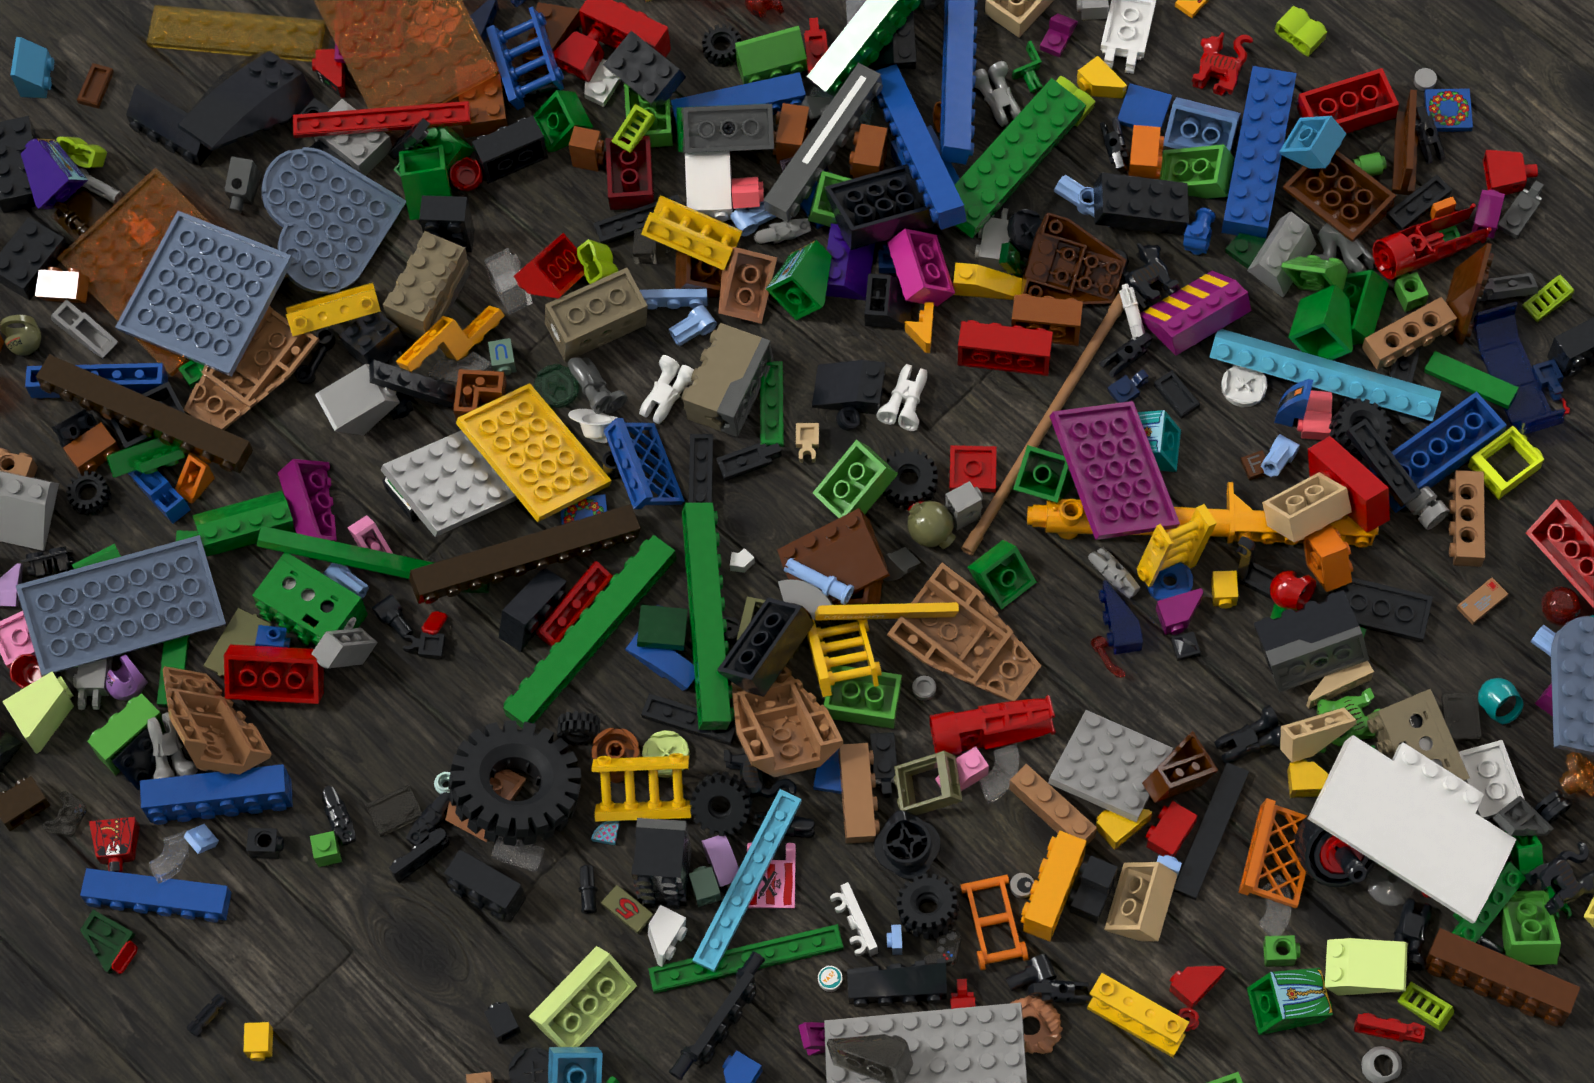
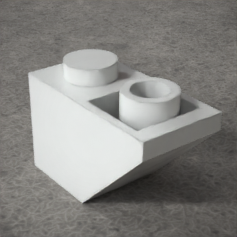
[648,905,688,967]

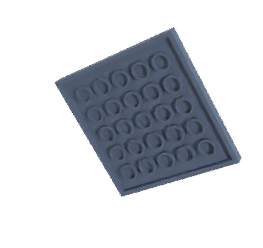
[115,211,294,377]

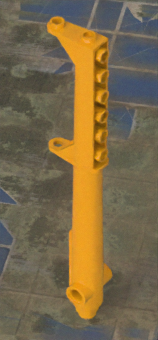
[1027,482,1379,548]

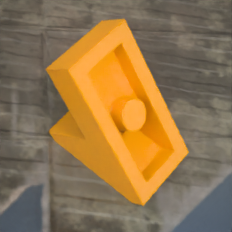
[905,302,934,353]

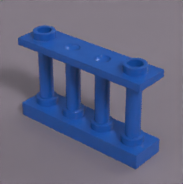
[486,6,564,110]

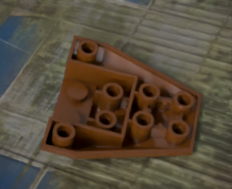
[1021,212,1126,304]
[1446,243,1494,345]

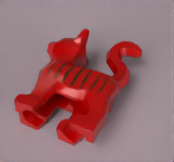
[1192,32,1253,96]

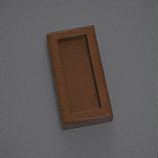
[77,63,114,109]

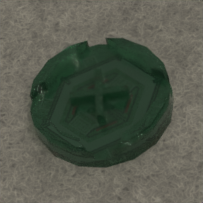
[534,364,580,408]

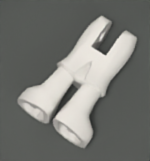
[639,355,694,424]
[877,364,927,431]

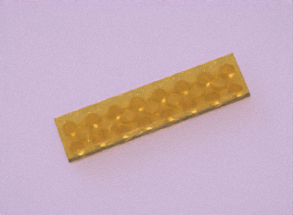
[147,5,326,62]

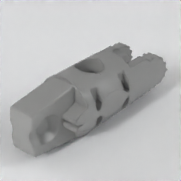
[753,218,811,244]
[1088,547,1140,599]

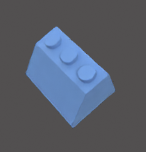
[1163,97,1241,152]

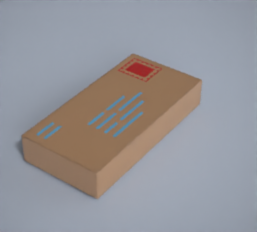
[1457,578,1508,625]

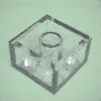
[484,248,533,315]

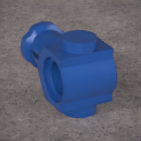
[1183,208,1216,255]

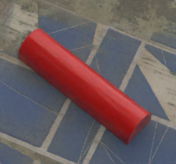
[536,561,613,646]

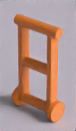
[960,875,1029,970]

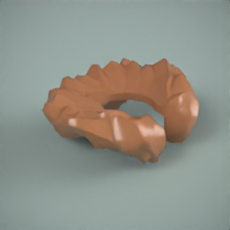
[1011,996,1063,1054]

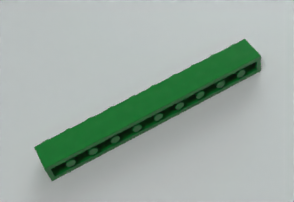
[682,503,734,730]
[503,535,677,729]

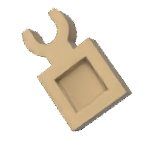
[796,423,819,463]

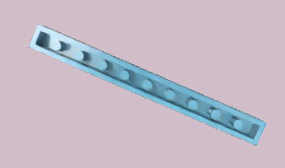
[1210,329,1441,421]

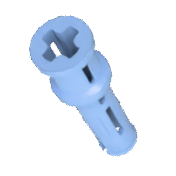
[784,558,854,605]

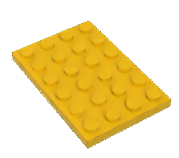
[456,383,612,522]

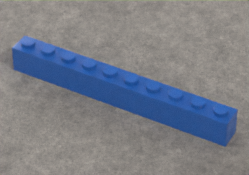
[940,0,978,165]
[876,64,967,230]

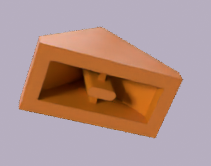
[175,454,215,504]

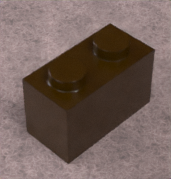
[0,776,51,831]

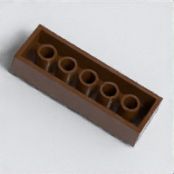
[1425,928,1580,1026]

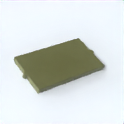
[203,608,272,677]

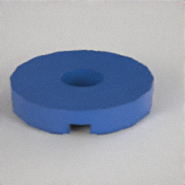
[1146,562,1193,601]

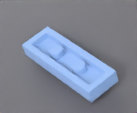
[640,289,708,309]

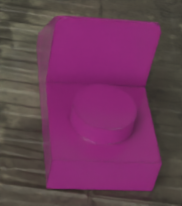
[1040,13,1078,58]
[799,1022,825,1055]

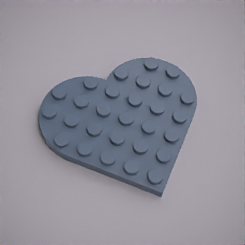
[261,147,406,294]
[1551,616,1594,756]

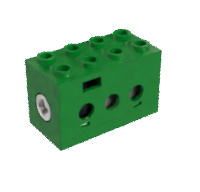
[252,552,368,647]

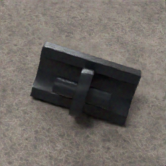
[51,409,97,448]

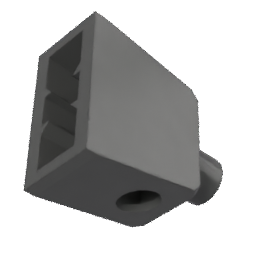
[225,156,262,213]

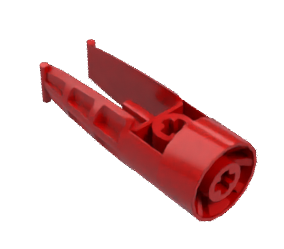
[1373,203,1492,279]
[929,695,1055,755]

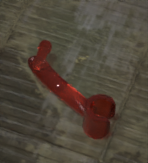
[1091,636,1125,678]

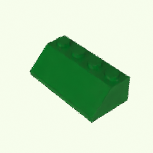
[192,491,295,557]

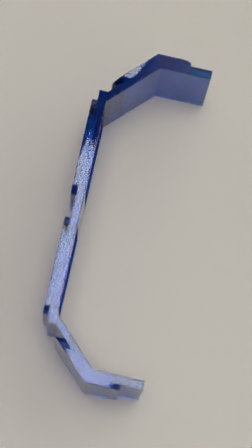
[1473,302,1565,435]

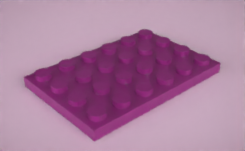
[1050,401,1180,540]

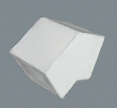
[730,548,755,573]

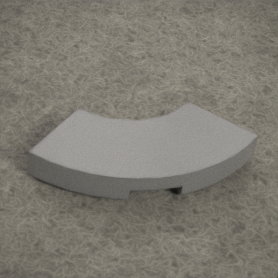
[778,579,833,620]

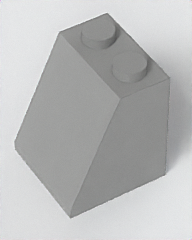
[315,364,400,435]

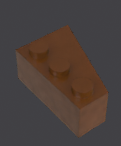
[522,2,581,75]
[1142,731,1218,803]

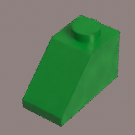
[1505,831,1544,875]

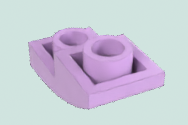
[702,835,739,887]

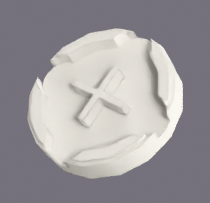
[1221,365,1268,407]

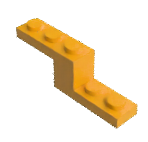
[396,306,505,372]

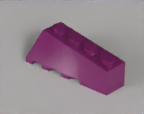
[278,459,337,541]

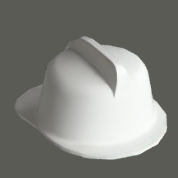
[568,409,617,443]

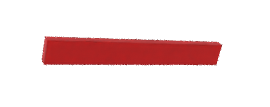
[293,101,471,138]

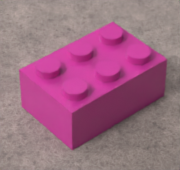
[887,229,955,306]

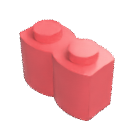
[731,177,764,209]
[1297,391,1332,440]

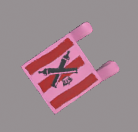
[747,843,796,909]

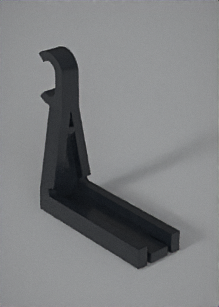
[1236,536,1306,600]

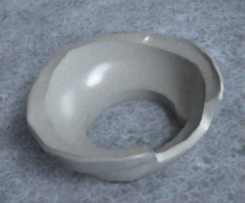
[1361,1046,1402,1083]

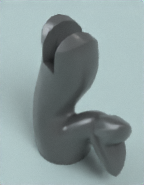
[1315,223,1376,273]

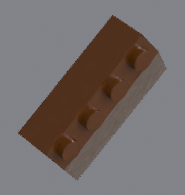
[1283,150,1396,242]
[777,508,890,616]

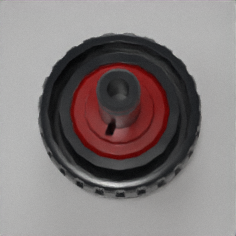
[1294,814,1376,887]

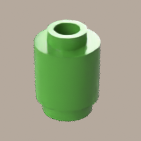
[1352,152,1386,176]

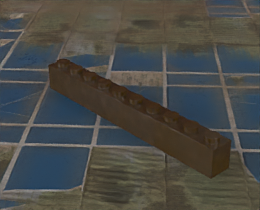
[36,354,253,474]
[409,504,641,604]

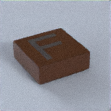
[1240,450,1266,480]

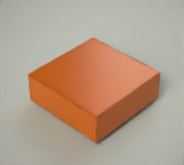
[1430,197,1456,220]

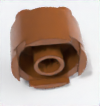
[592,728,641,783]

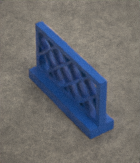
[604,418,685,509]

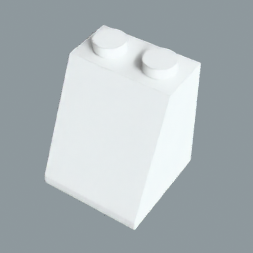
[685,151,733,222]

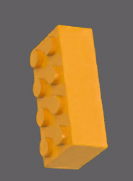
[1021,830,1087,942]

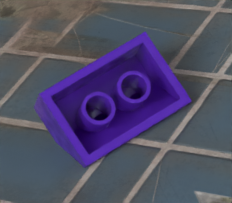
[826,223,875,300]

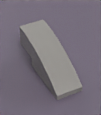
[51,299,118,358]

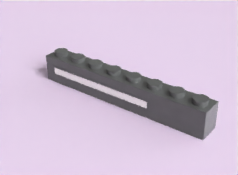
[763,63,883,222]

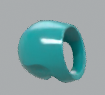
[1478,678,1524,724]

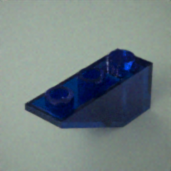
[1099,580,1143,654]

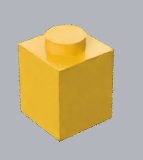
[1211,571,1238,609]
[243,1022,273,1061]

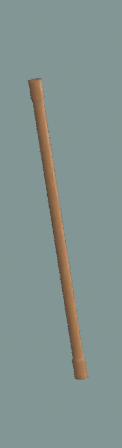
[961,293,1124,555]

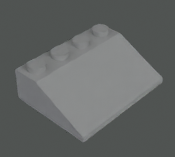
[0,470,59,551]

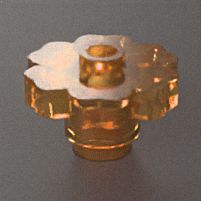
[1559,752,1594,797]

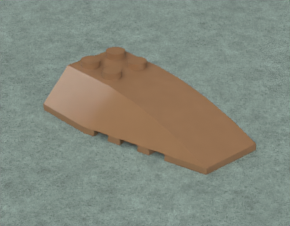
[183,305,319,430]
[887,563,1041,701]
[163,666,272,775]
[731,666,843,777]

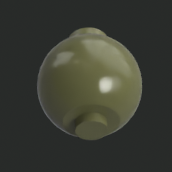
[907,501,956,549]

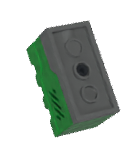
[676,103,774,153]

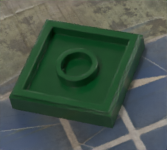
[637,605,688,651]

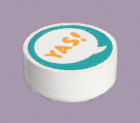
[818,966,842,992]

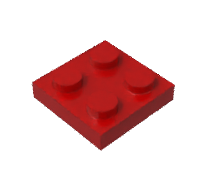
[949,445,997,492]

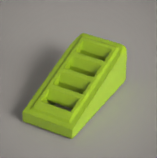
[612,104,656,153]
[1522,275,1574,322]
[1397,982,1454,1031]

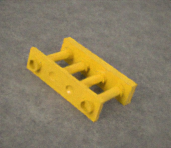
[641,195,743,270]
[286,283,381,336]
[1137,504,1217,587]
[807,619,882,697]
[592,753,692,822]
[1087,973,1189,1058]

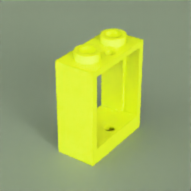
[1468,426,1544,500]

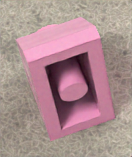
[348,515,393,554]
[935,747,989,791]

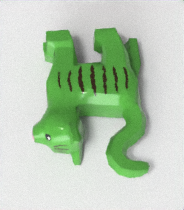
[1317,688,1380,753]

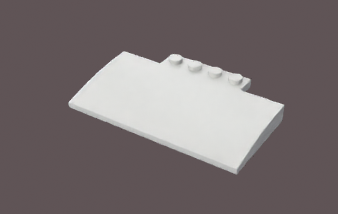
[1308,735,1516,923]

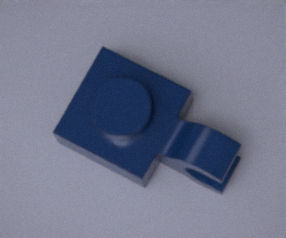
[1532,359,1563,402]
[1108,369,1149,403]

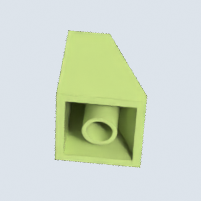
[3,672,74,754]

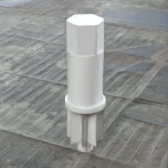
[1119,284,1145,338]

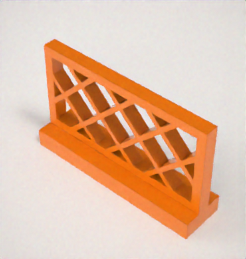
[1238,798,1307,908]

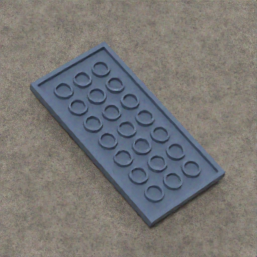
[16,535,226,676]

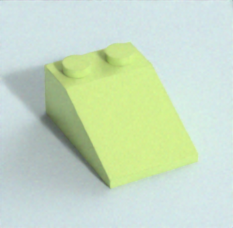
[1325,938,1408,995]

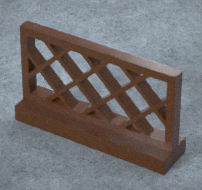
[1392,90,1418,195]

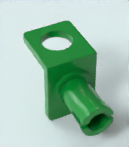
[1011,41,1043,94]

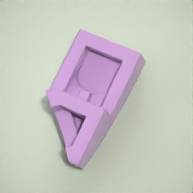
[0,563,23,606]

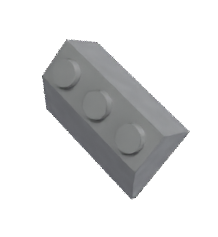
[1247,212,1316,297]

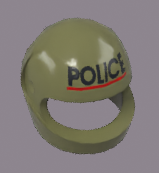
[0,315,42,356]

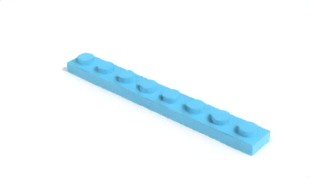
[692,789,802,972]

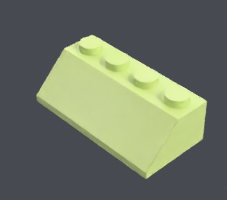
[529,946,637,1047]

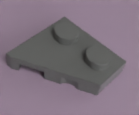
[1493,796,1554,836]

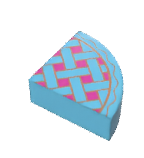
[591,821,620,845]

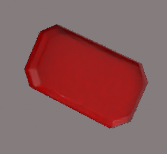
[422,611,448,635]
[112,941,138,974]

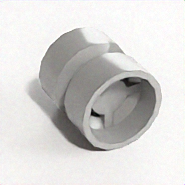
[1405,486,1450,530]

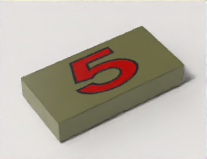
[601,885,654,934]

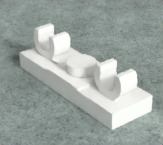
[830,882,878,957]

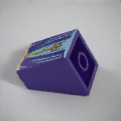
[21,138,88,209]

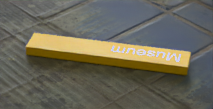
[815,602,959,620]

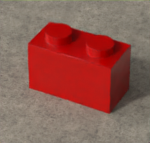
[1146,801,1198,857]

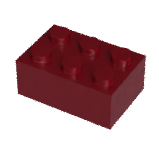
[605,136,654,210]

